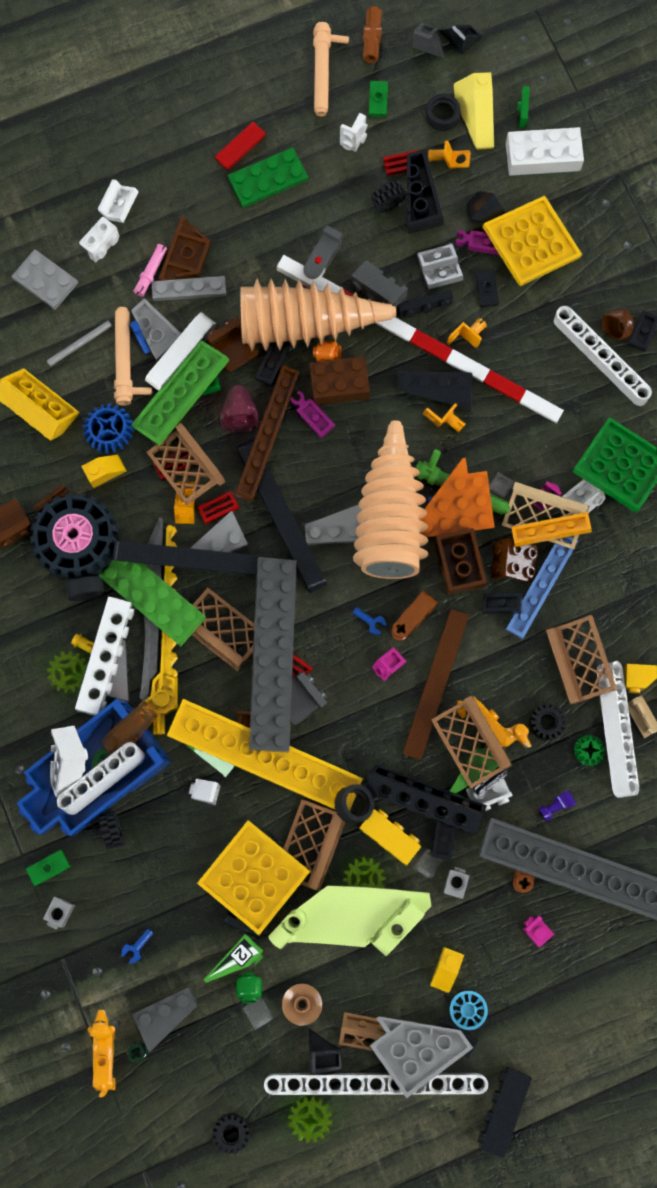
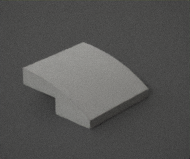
[417,244,463,290]

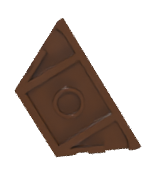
[159,216,211,281]

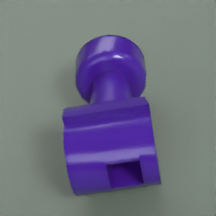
[538,790,577,822]

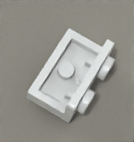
[340,113,368,152]
[98,179,138,223]
[79,217,119,263]

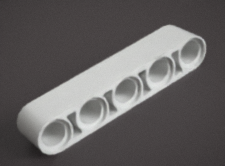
[145,312,217,391]
[57,742,145,815]

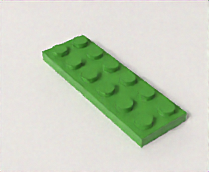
[131,340,229,446]
[98,560,207,647]

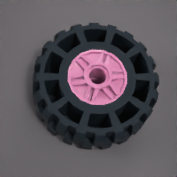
[30,493,120,581]

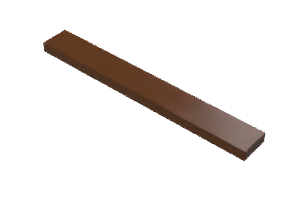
[234,365,300,502]
[402,609,469,761]

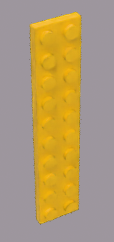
[167,699,363,811]

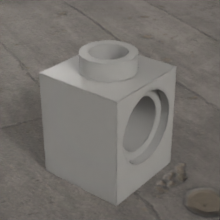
[442,867,470,899]
[43,897,75,929]

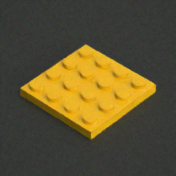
[483,196,582,287]
[197,820,310,935]

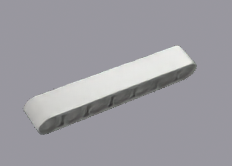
[554,306,652,406]
[597,661,639,798]

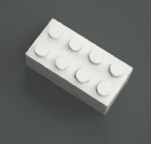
[506,127,584,176]

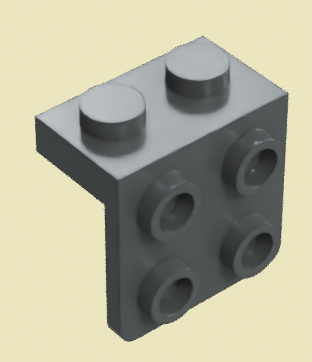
[290,671,327,725]

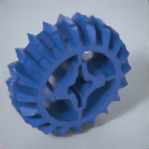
[83,403,134,454]

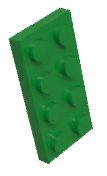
[228,147,308,208]

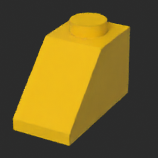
[81,454,126,488]
[623,664,657,694]
[430,947,464,993]

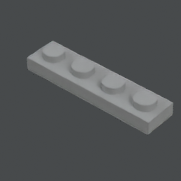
[152,276,226,301]

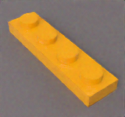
[511,512,592,547]

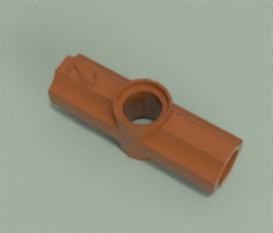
[363,6,382,63]

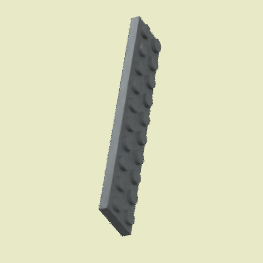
[249,557,297,753]
[478,818,657,921]

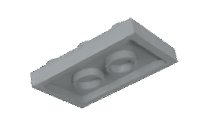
[12,249,78,310]

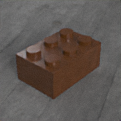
[309,356,370,405]
[434,528,487,596]

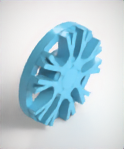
[450,991,488,1030]

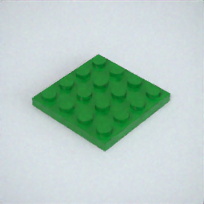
[572,417,657,513]

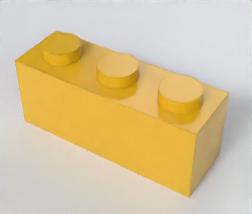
[359,809,421,866]

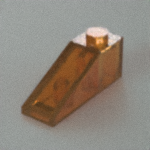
[101,701,157,755]

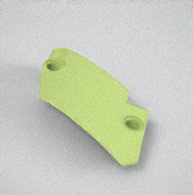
[269,886,432,956]

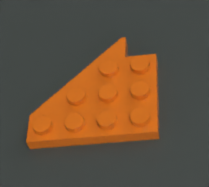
[419,458,495,537]

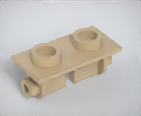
[628,695,657,738]

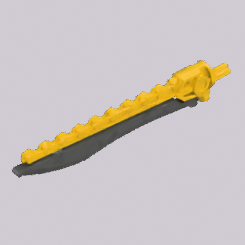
[137,518,178,735]

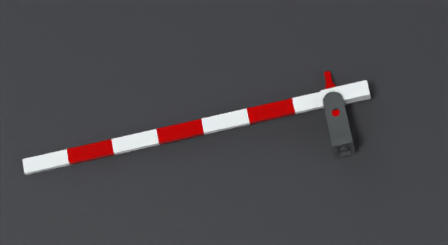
[277,225,564,423]

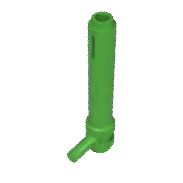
[416,449,510,515]

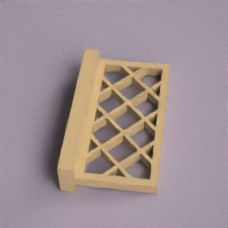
[502,482,590,549]

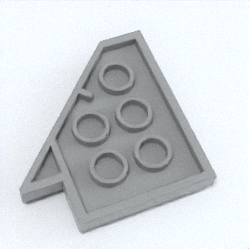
[370,1016,473,1098]

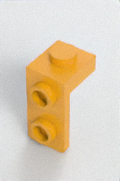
[174,481,195,524]

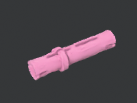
[133,244,168,297]

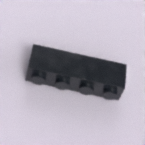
[477,1066,532,1158]

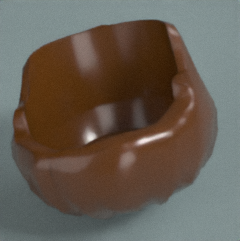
[601,308,634,341]

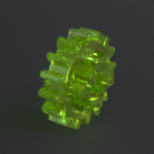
[46,651,88,694]
[343,857,386,888]
[288,1096,333,1144]

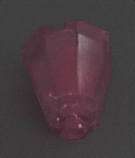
[220,385,259,434]

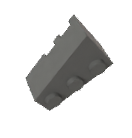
[351,260,408,312]
[132,986,199,1052]

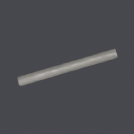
[46,321,112,367]

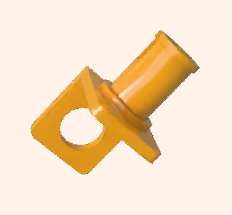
[428,141,471,169]
[446,318,487,348]
[422,403,466,433]

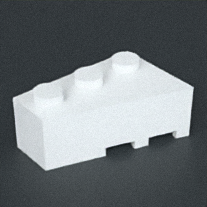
[50,726,88,798]

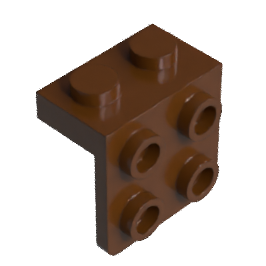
[207,317,258,373]
[0,499,32,549]
[491,538,538,583]

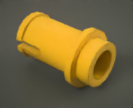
[71,634,94,654]

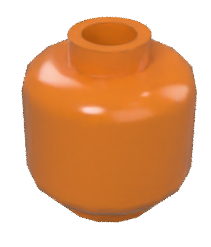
[313,340,341,362]

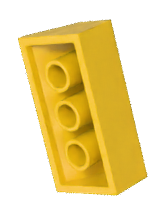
[0,368,80,441]

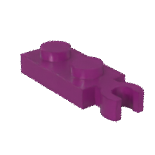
[455,230,500,256]
[290,391,335,439]

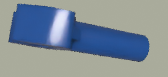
[130,320,151,355]
[353,607,387,635]
[121,929,154,964]

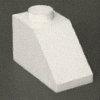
[189,779,220,805]

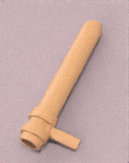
[313,22,349,117]
[114,307,152,405]

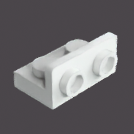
[562,479,605,515]
[465,778,513,811]

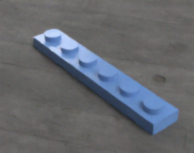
[506,536,578,639]

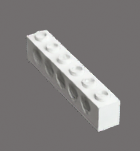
[75,596,134,716]

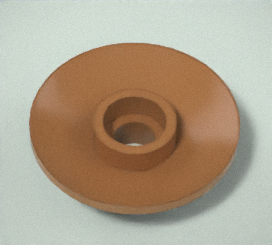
[282,984,322,1026]

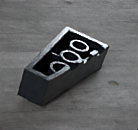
[407,149,444,234]

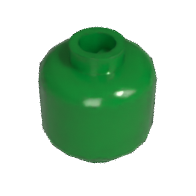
[236,972,262,1004]

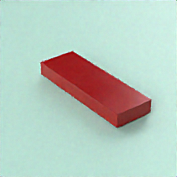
[215,122,266,171]

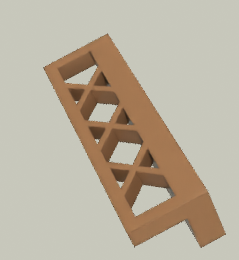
[339,1012,386,1051]

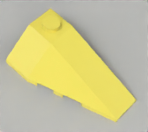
[454,72,494,150]

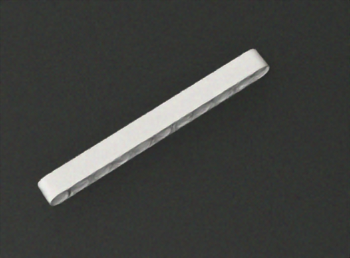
[264,1073,488,1095]

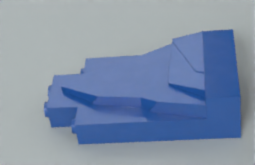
[17,699,172,836]

